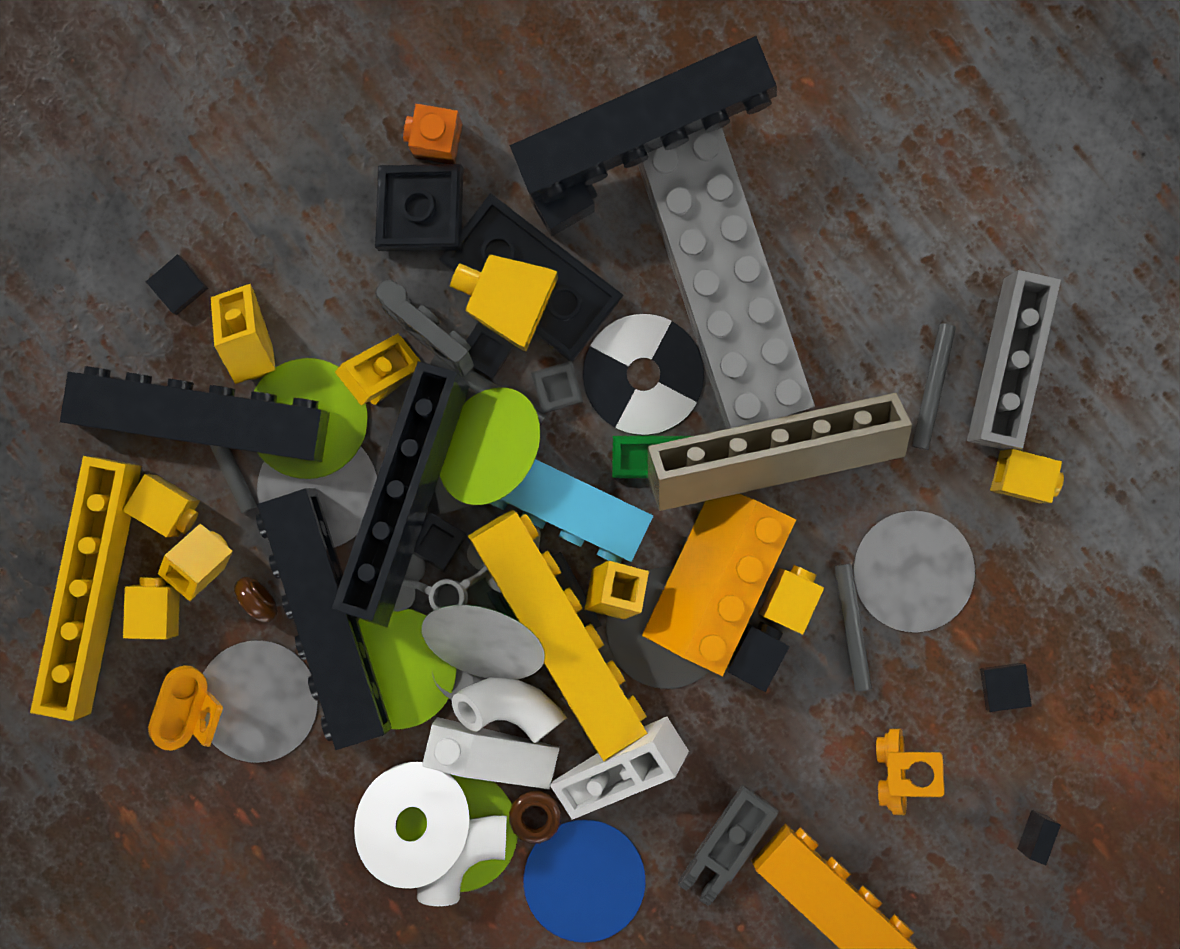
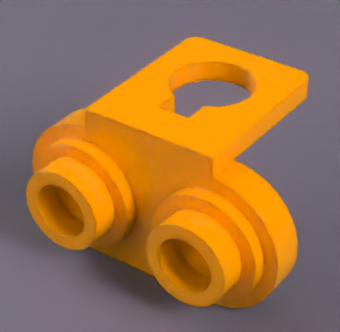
[148,666,223,750]
[876,729,945,815]

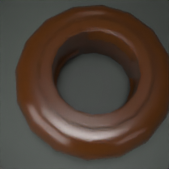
[234,577,278,623]
[509,791,561,844]

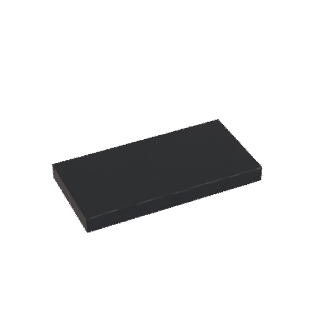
[439,193,624,363]

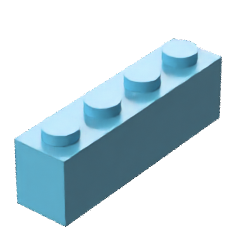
[489,459,653,563]

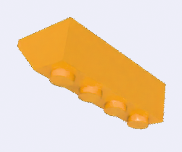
[642,494,796,677]

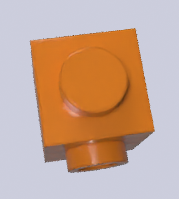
[403,103,462,164]

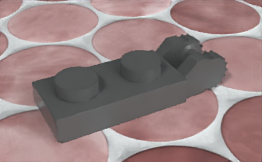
[375,279,474,377]
[678,785,779,906]

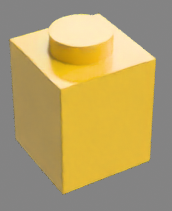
[990,449,1064,503]
[122,474,200,537]
[158,523,233,601]
[584,561,649,620]
[759,565,824,634]
[123,577,180,639]

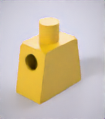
[450,255,558,351]

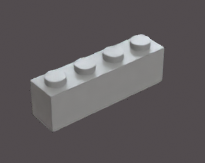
[967,270,1061,450]

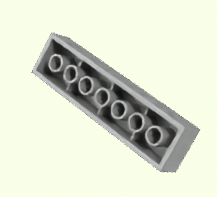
[638,128,815,429]

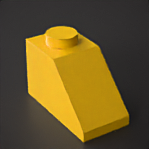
[211,284,275,384]

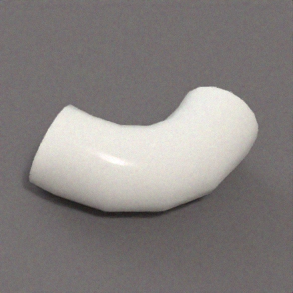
[452,677,567,744]
[417,815,507,906]

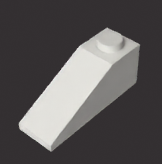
[550,716,689,820]
[422,717,560,789]

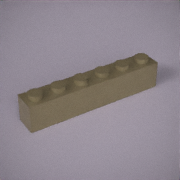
[648,392,912,511]

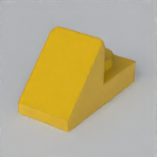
[335,333,421,406]

